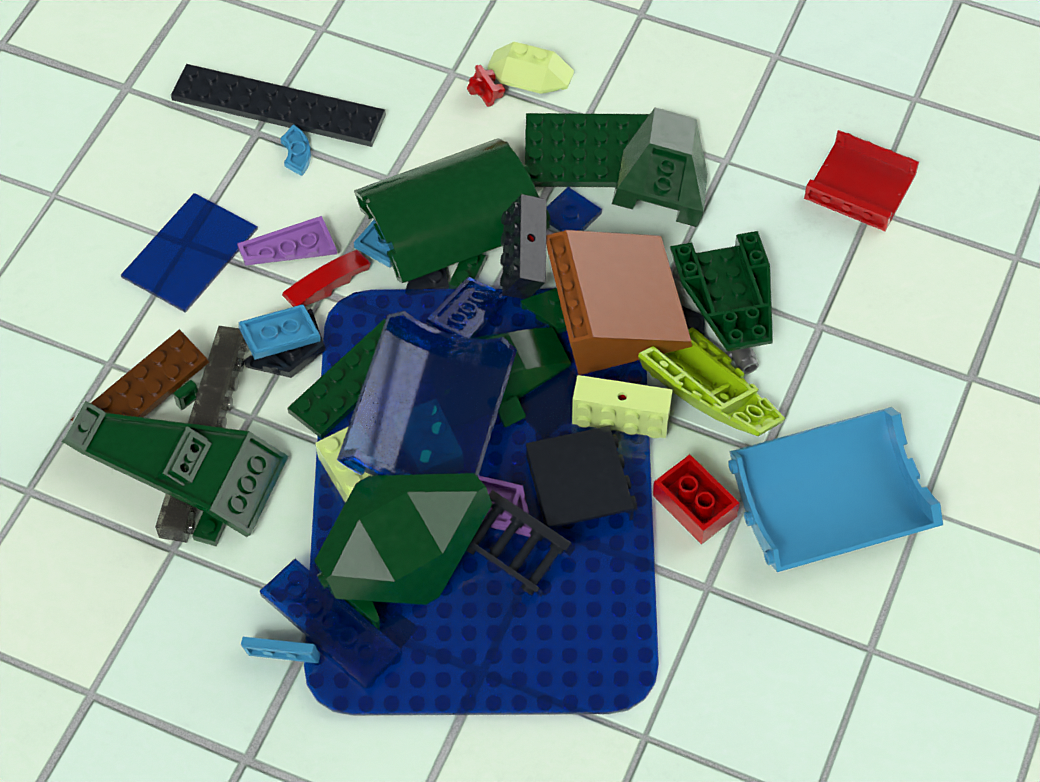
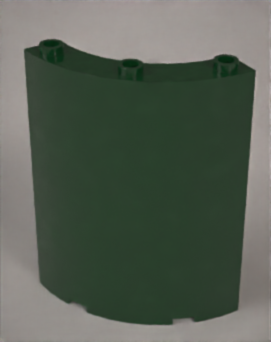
[354,138,551,283]

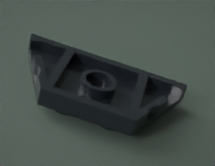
[244,308,326,378]

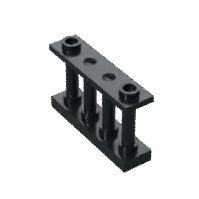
[466,490,575,597]

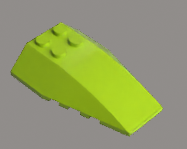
[638,327,785,436]

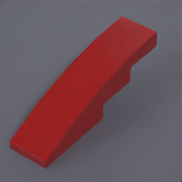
[282,249,371,307]

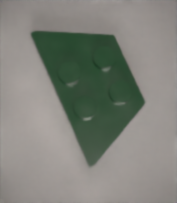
[520,288,567,334]

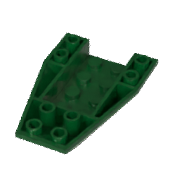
[670,231,773,352]
[415,327,571,430]

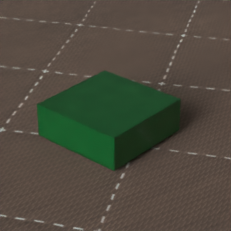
[173,380,200,410]
[494,395,526,427]

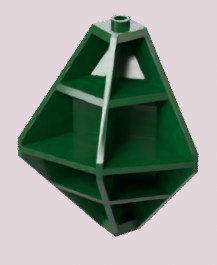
[314,473,492,605]

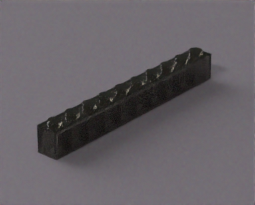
[155,326,249,543]

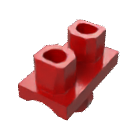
[467,64,505,107]

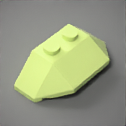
[488,42,574,94]

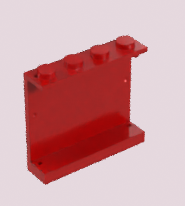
[804,130,919,232]

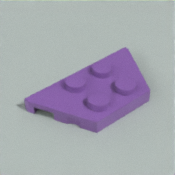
[476,475,531,537]

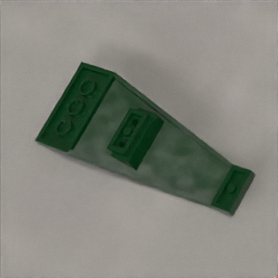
[61,401,289,537]

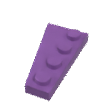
[237,216,337,266]

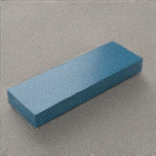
[241,637,321,663]

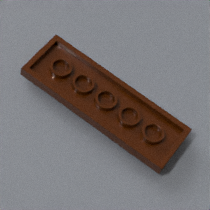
[71,329,209,421]

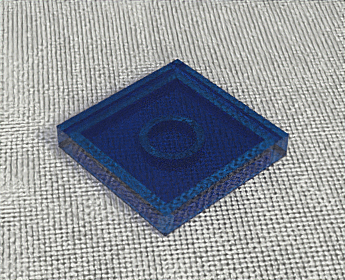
[546,187,602,232]

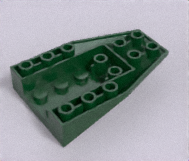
[612,107,708,227]

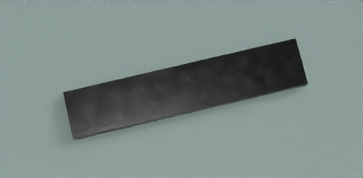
[171,64,386,147]

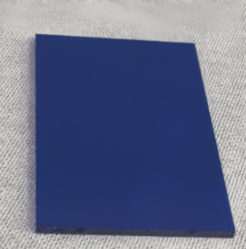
[121,193,258,313]

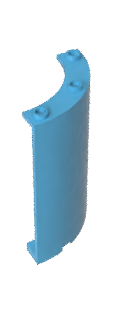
[728,407,943,572]

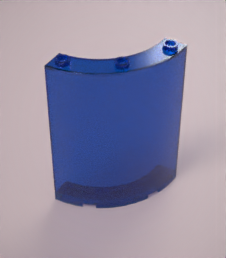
[337,311,517,477]

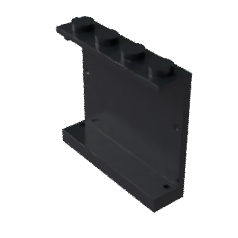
[526,426,637,534]

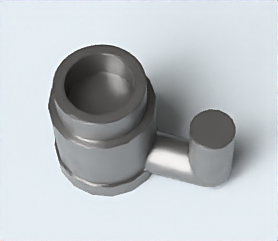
[725,347,759,374]

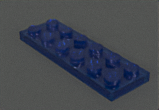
[259,558,402,689]

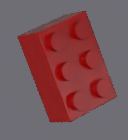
[653,454,740,545]

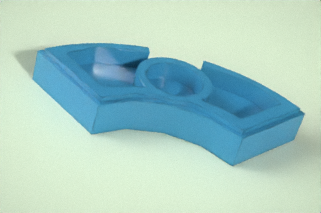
[280,125,311,176]

